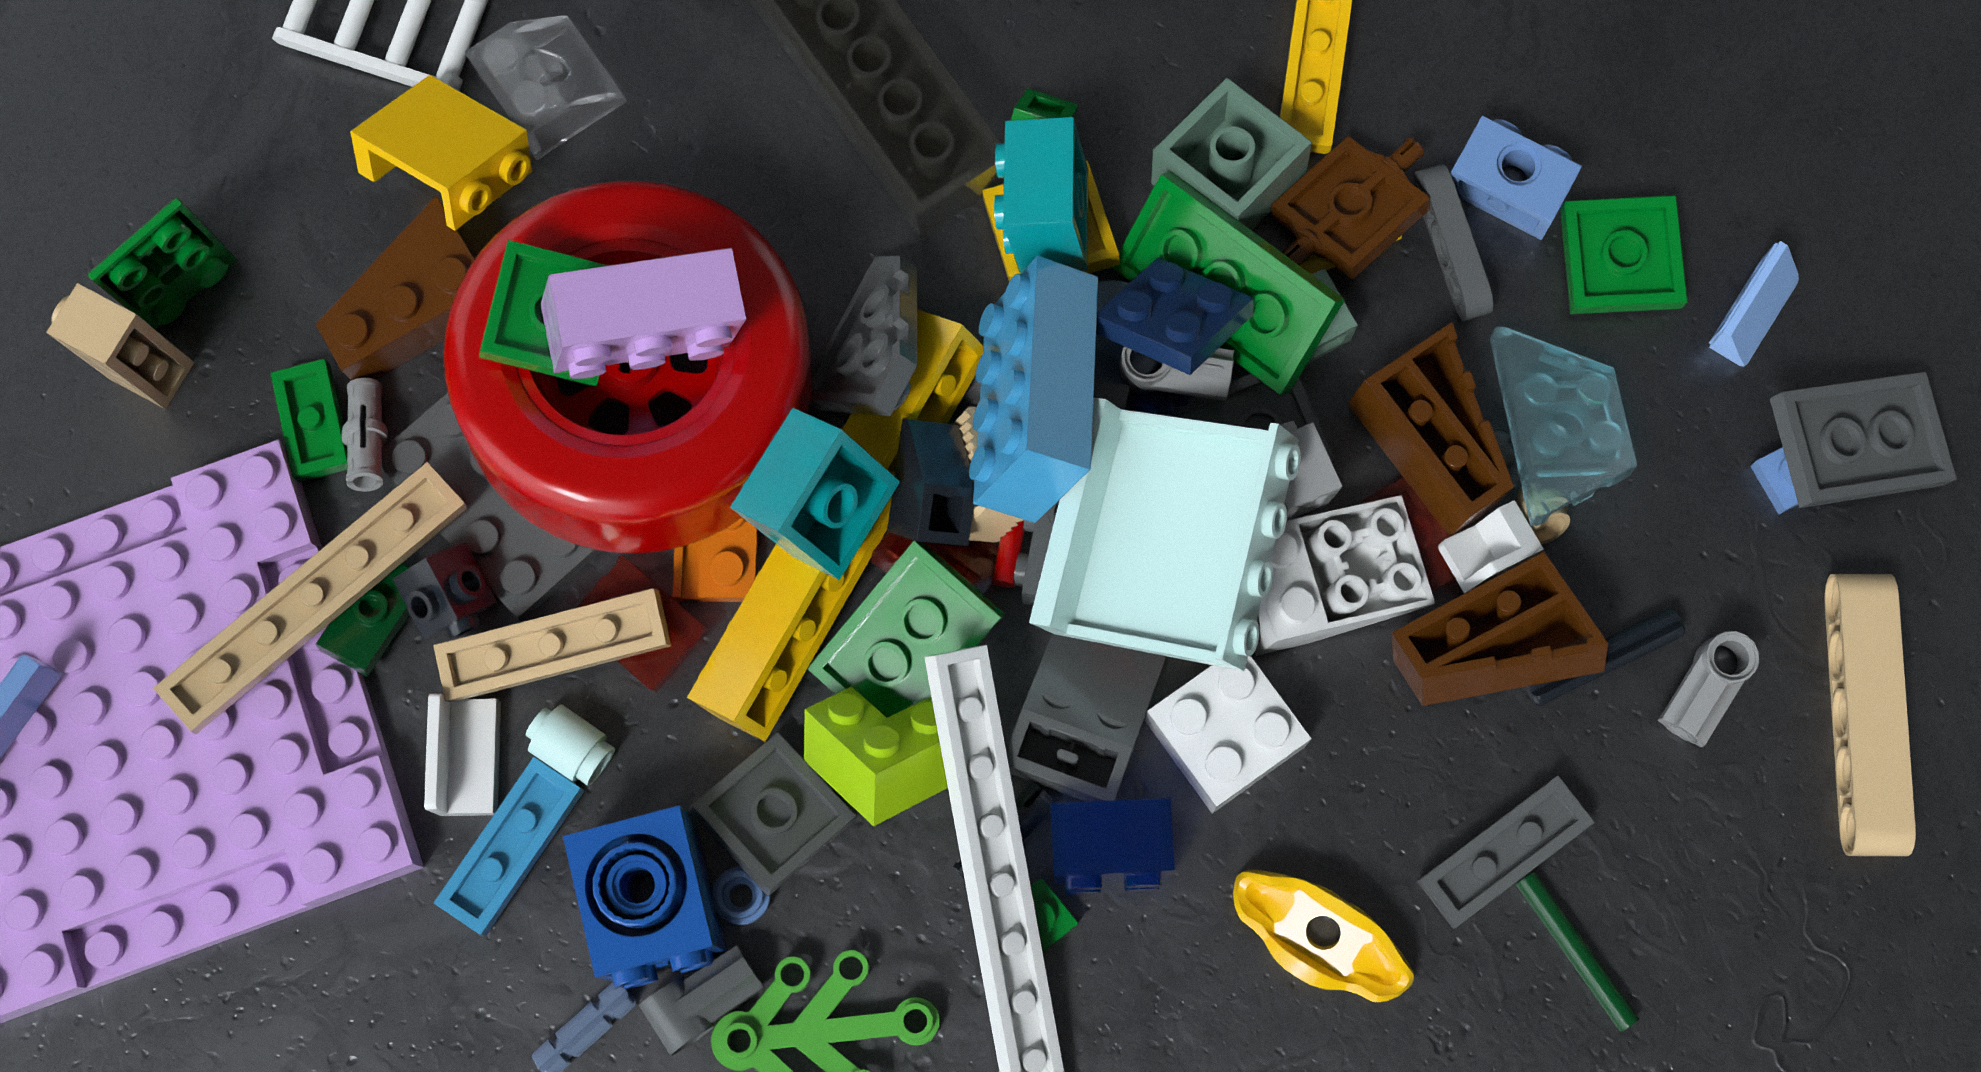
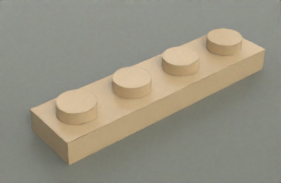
[433,588,671,702]

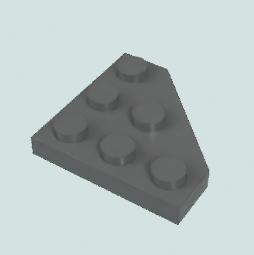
[810,256,917,416]

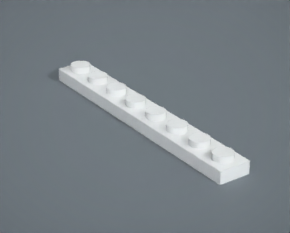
[924,645,1064,1072]

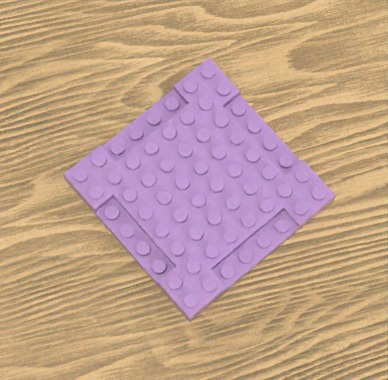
[0,440,424,1023]

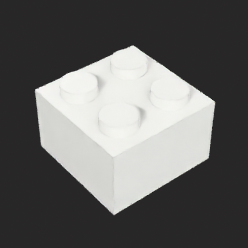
[1145,656,1312,814]

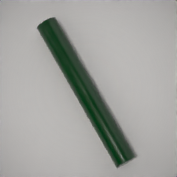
[1515,871,1639,1032]

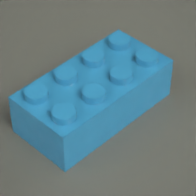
[969,256,1098,523]

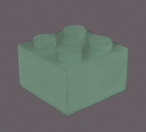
[1151,78,1312,230]

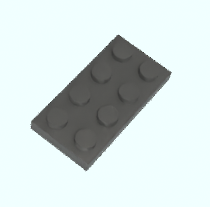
[382,392,601,622]

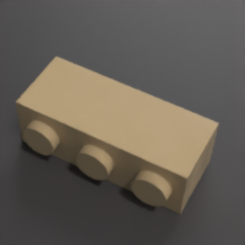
[46,283,195,409]

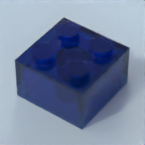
[1050,798,1175,895]

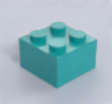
[994,117,1088,273]
[730,408,900,580]

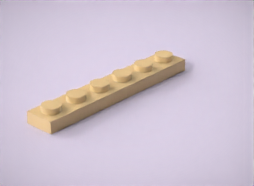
[153,462,467,735]

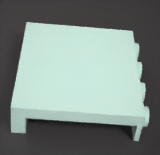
[1029,398,1301,671]

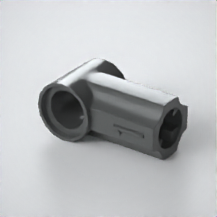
[639,945,766,1056]

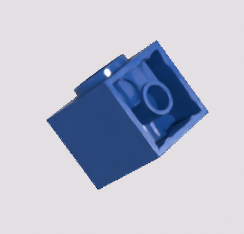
[563,805,728,989]

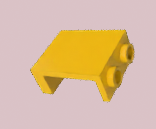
[350,75,532,231]

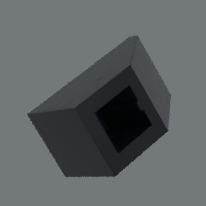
[887,418,974,546]

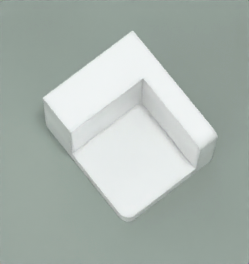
[1438,500,1544,594]

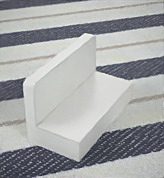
[424,693,501,816]

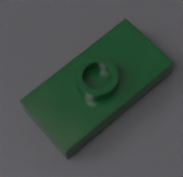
[316,563,410,677]

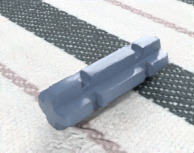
[532,982,636,1072]

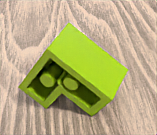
[804,687,948,826]

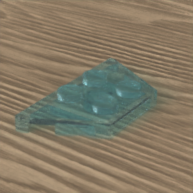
[1490,327,1637,526]

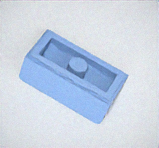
[1709,241,1799,367]

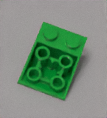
[87,196,237,330]

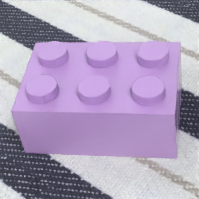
[541,248,746,379]

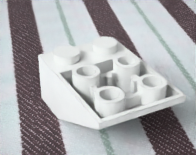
[1255,495,1435,656]

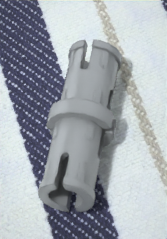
[342,378,388,492]

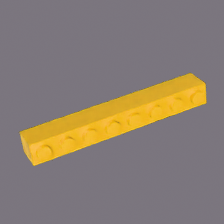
[687,309,983,742]

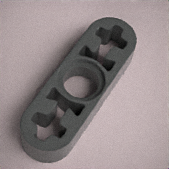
[1414,164,1493,321]

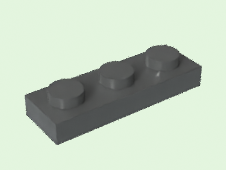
[1417,776,1595,929]

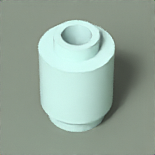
[526,704,615,786]

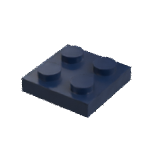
[1096,258,1254,375]

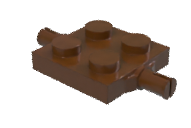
[1271,136,1430,280]

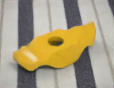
[1233,869,1414,1002]

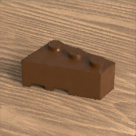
[315,195,476,381]
[1348,322,1514,537]
[1392,552,1608,706]

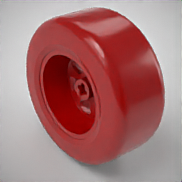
[444,180,812,553]

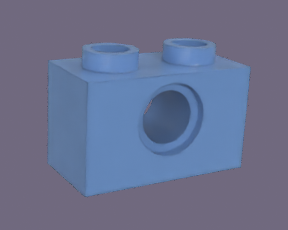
[1450,116,1582,240]

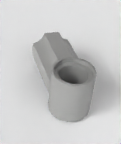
[1118,346,1234,401]
[1658,631,1759,747]

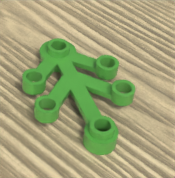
[711,950,940,1072]

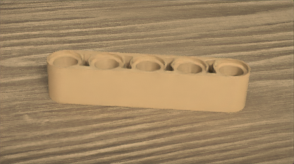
[1825,574,1916,856]

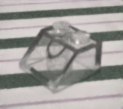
[465,15,627,160]

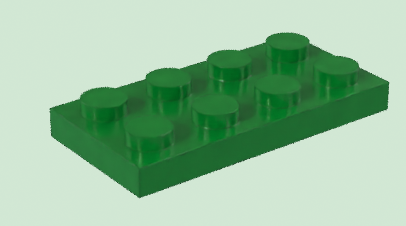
[1112,172,1345,395]

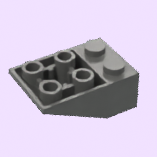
[1006,633,1166,811]

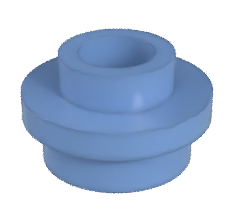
[712,866,771,925]

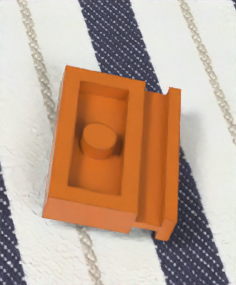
[672,517,759,602]

